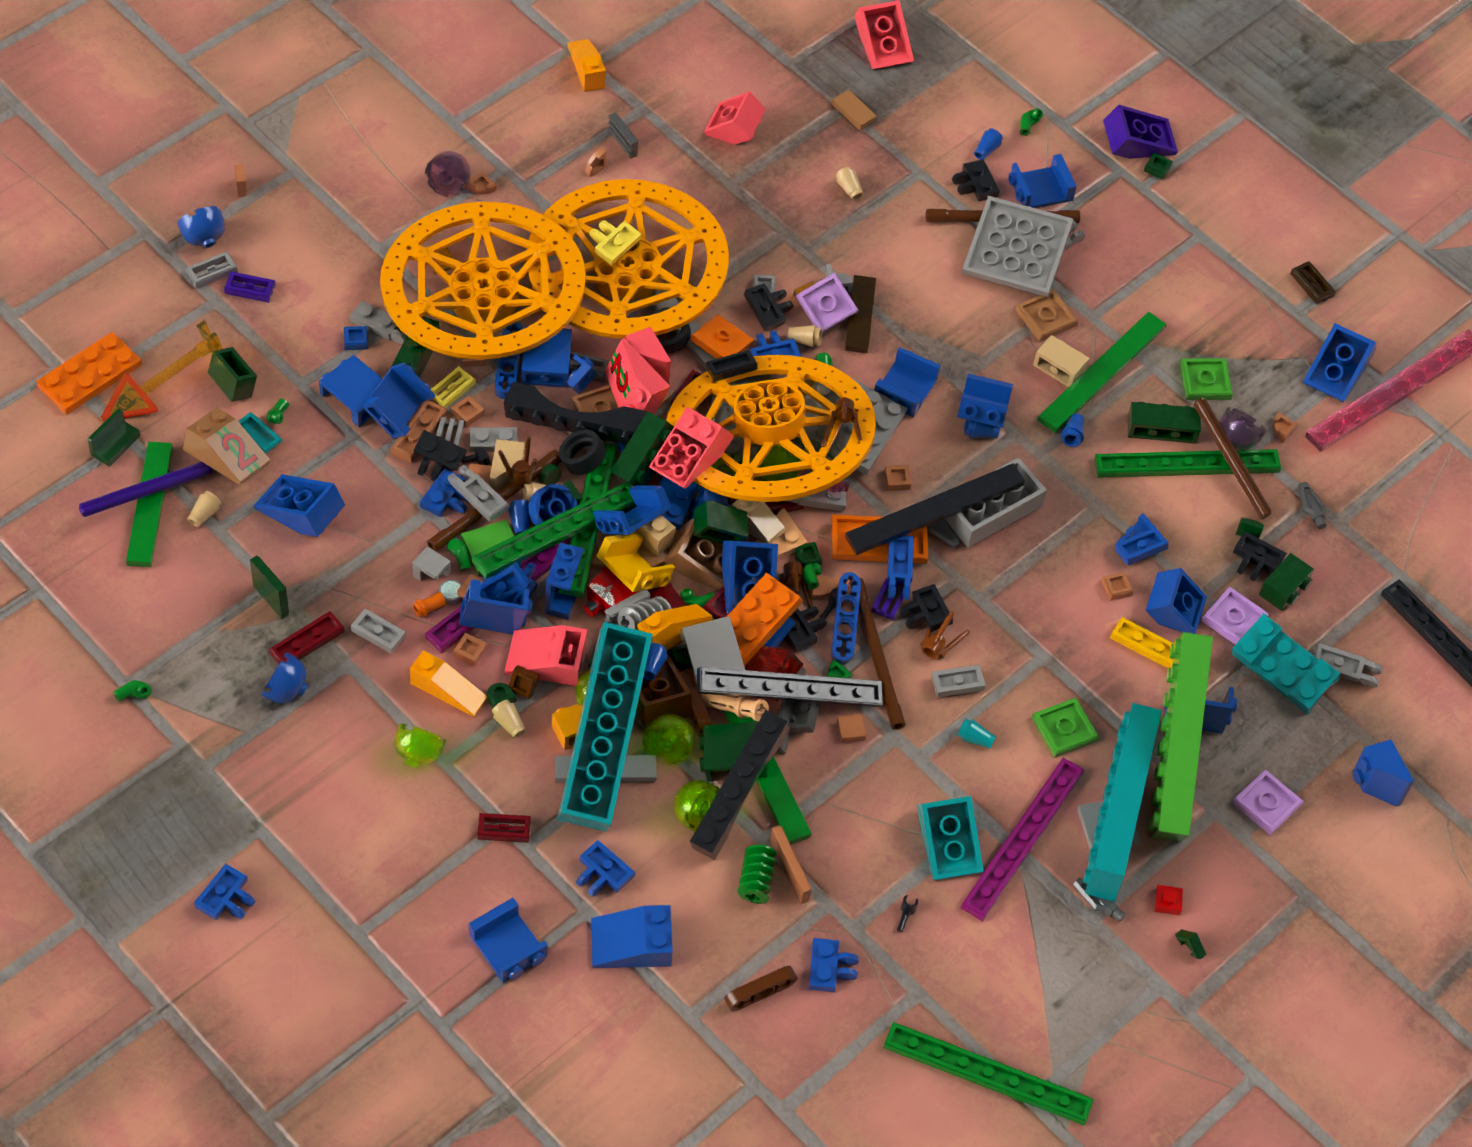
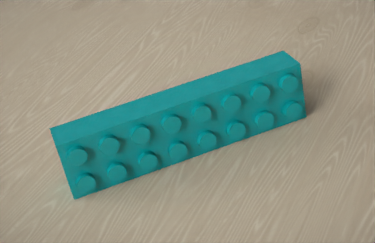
[557,622,653,832]
[1082,702,1162,902]

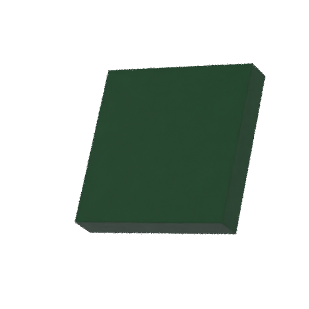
[250,555,289,619]

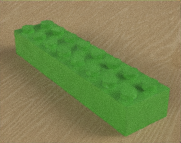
[1148,632,1213,842]

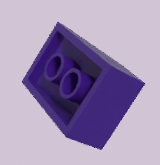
[1103,105,1178,159]

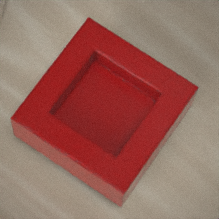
[1154,884,1183,915]

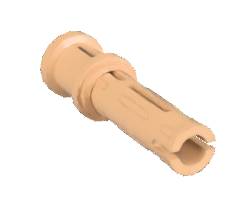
[700,694,769,722]

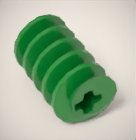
[737,845,777,904]

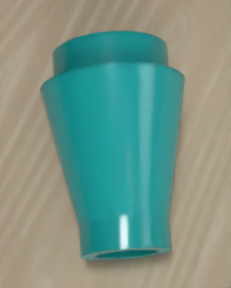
[957,718,996,749]

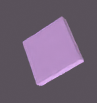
[796,273,859,333]
[1201,586,1269,645]
[1232,769,1304,836]

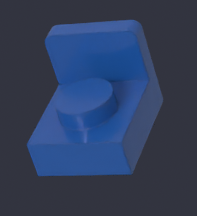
[567,354,598,395]

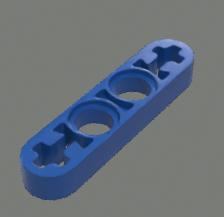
[495,322,524,399]
[831,572,861,665]

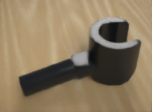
[462,448,490,465]
[820,588,843,619]
[897,895,918,932]

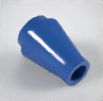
[974,128,1003,160]
[1061,414,1084,447]
[964,419,1000,438]
[508,500,530,535]
[643,643,668,681]

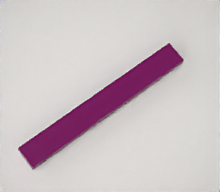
[425,537,572,653]
[961,757,1085,922]

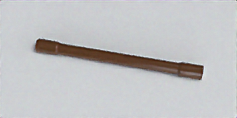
[925,209,1080,224]
[427,450,561,552]
[849,578,906,730]

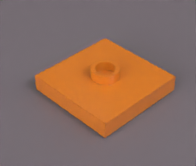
[690,314,754,359]

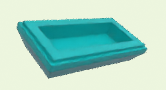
[238,412,283,454]

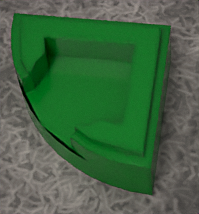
[827,659,853,679]

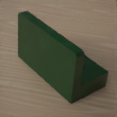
[88,408,141,467]

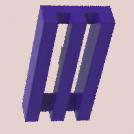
[224,271,276,303]
[871,577,911,621]

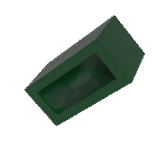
[208,347,257,402]
[693,500,748,544]
[1259,553,1314,611]

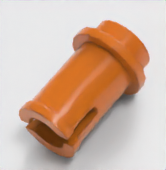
[413,592,446,617]

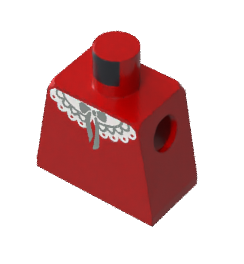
[583,566,639,618]

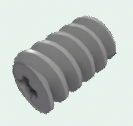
[618,596,672,630]

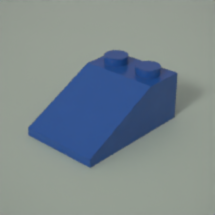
[1303,323,1376,402]
[254,474,345,537]
[722,541,778,614]
[591,905,673,968]

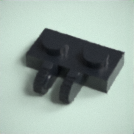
[952,159,1000,201]
[743,283,794,331]
[413,430,467,482]
[1233,531,1287,582]
[900,584,953,632]
[785,606,827,652]

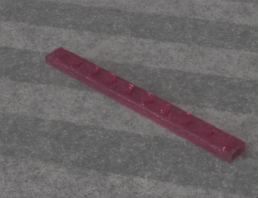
[1305,329,1472,452]

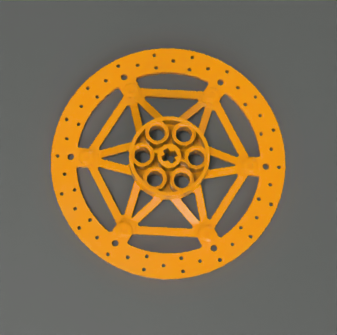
[526,179,729,339]
[380,202,586,359]
[666,355,876,502]

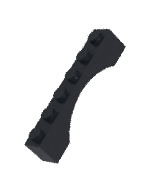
[503,382,646,445]
[690,710,790,860]

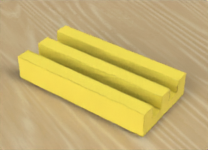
[430,366,476,408]

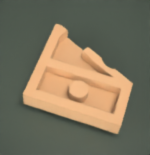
[756,508,808,561]

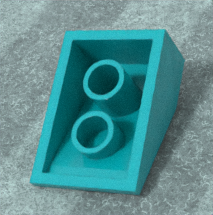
[917,796,984,880]

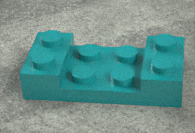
[1232,613,1340,714]

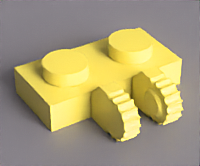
[589,220,642,266]

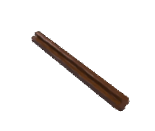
[1194,398,1272,519]

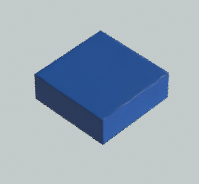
[344,326,368,350]

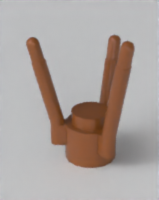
[920,611,970,659]

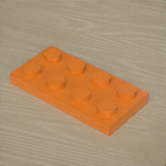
[36,332,142,415]
[831,514,928,564]
[726,572,803,667]

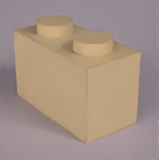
[1033,335,1089,387]

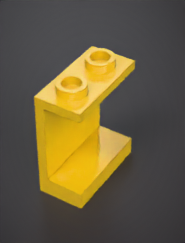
[596,531,675,592]

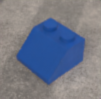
[1146,568,1207,634]
[1352,739,1414,806]

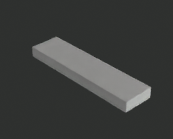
[555,755,657,782]

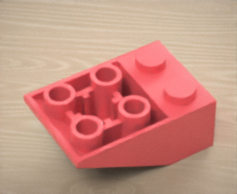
[649,407,734,489]
[504,625,587,686]

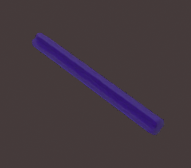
[79,462,213,517]

